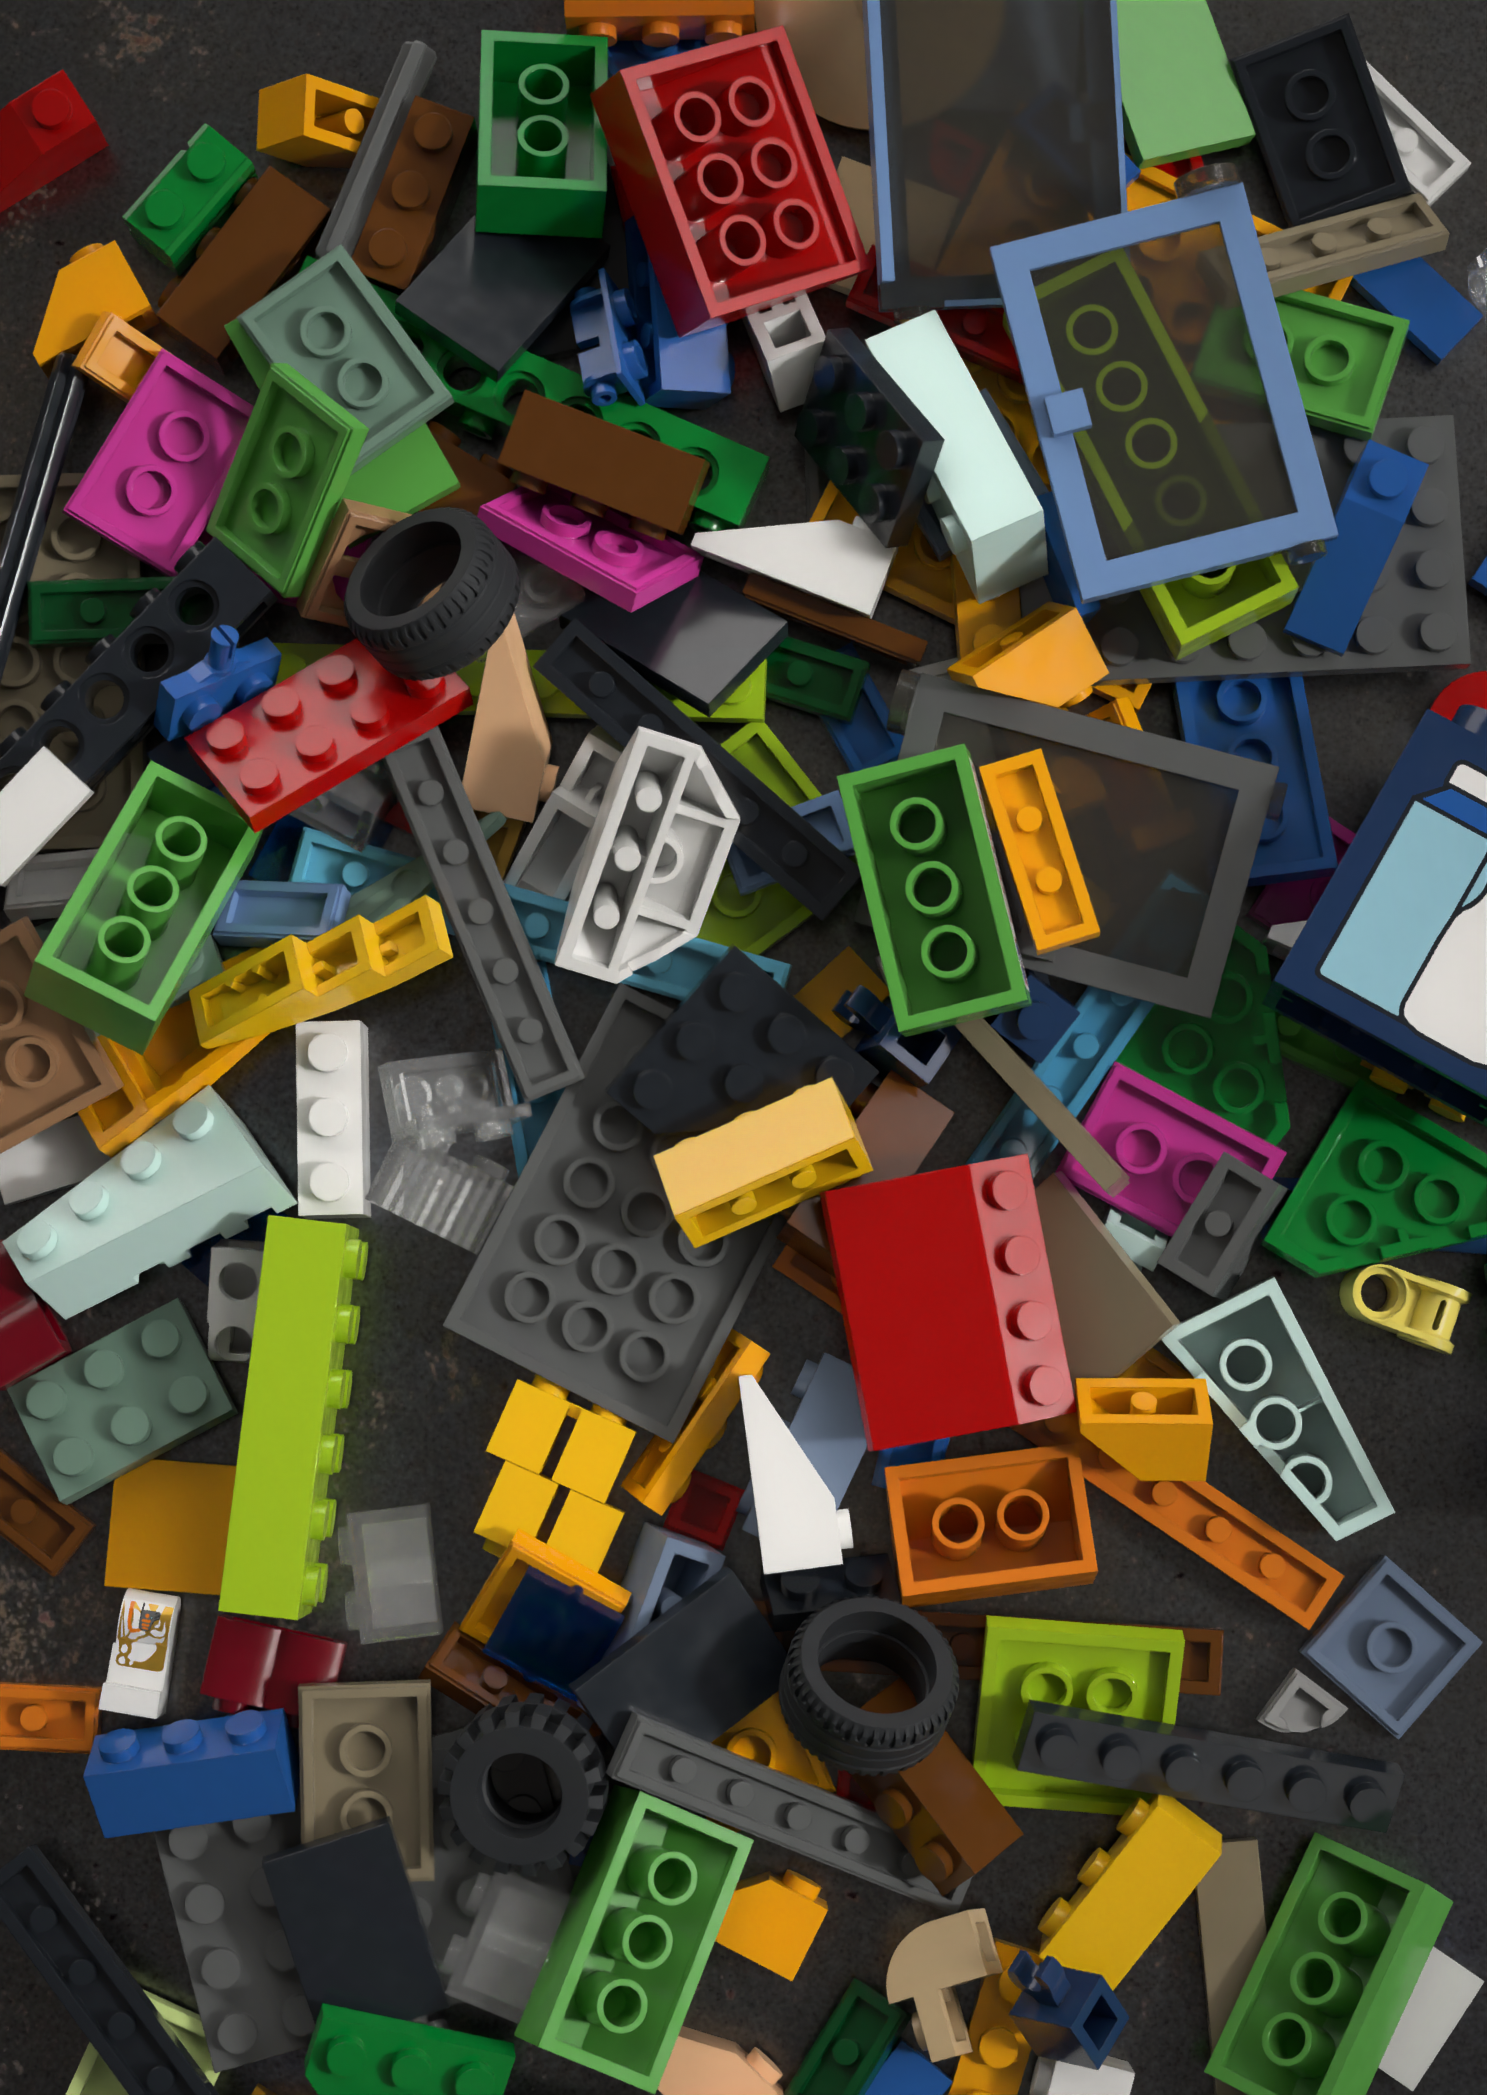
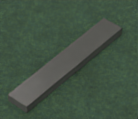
[382,726,585,1103]
[606,1711,973,1914]

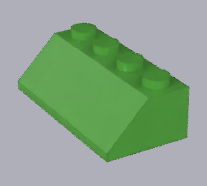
[514,1785,754,2094]
[1204,1832,1453,2095]

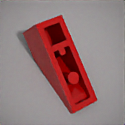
[0,69,109,213]

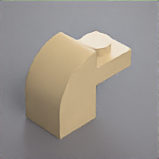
[886,1908,1003,2063]

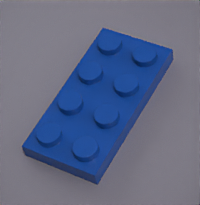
[1171,677,1338,892]

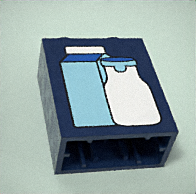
[1262,704,1487,1127]

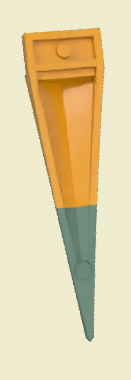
[77,812,507,1158]

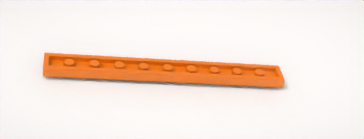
[772,1245,1344,1630]

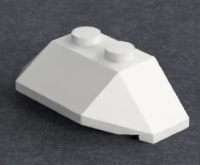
[555,726,740,984]

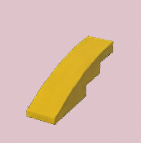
[189,895,453,1049]

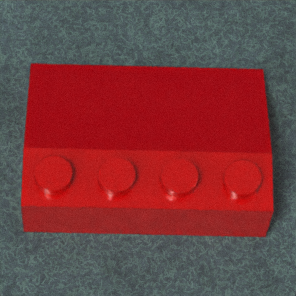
[590,25,871,338]
[819,1153,1077,1451]

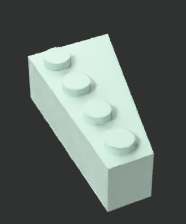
[865,310,1049,604]
[2,1085,297,1320]
[1162,1276,1395,1541]

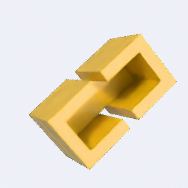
[486,1374,638,1504]
[474,1460,626,1573]

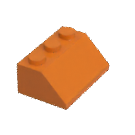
[564,0,755,47]
[884,1442,1098,1608]

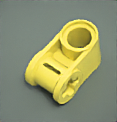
[1339,1264,1472,1355]

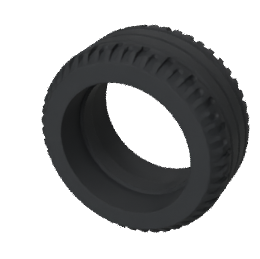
[344,507,521,681]
[779,1595,959,1776]

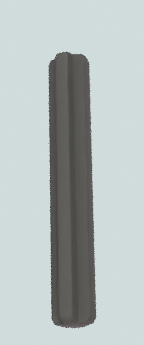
[315,40,437,260]

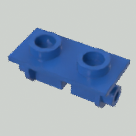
[570,268,649,406]

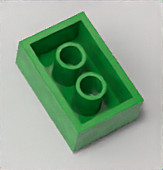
[475,30,608,238]

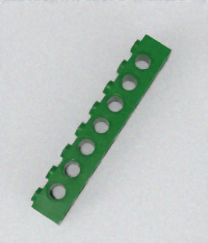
[299,255,770,533]

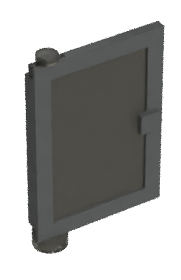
[853,669,1288,1018]

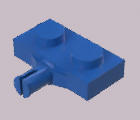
[153,625,282,742]

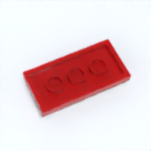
[184,638,473,833]

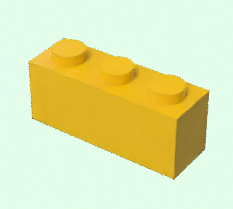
[653,1077,873,1248]
[1038,1794,1222,1991]

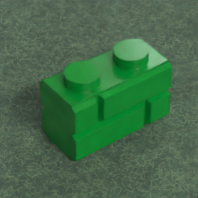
[122,123,259,276]

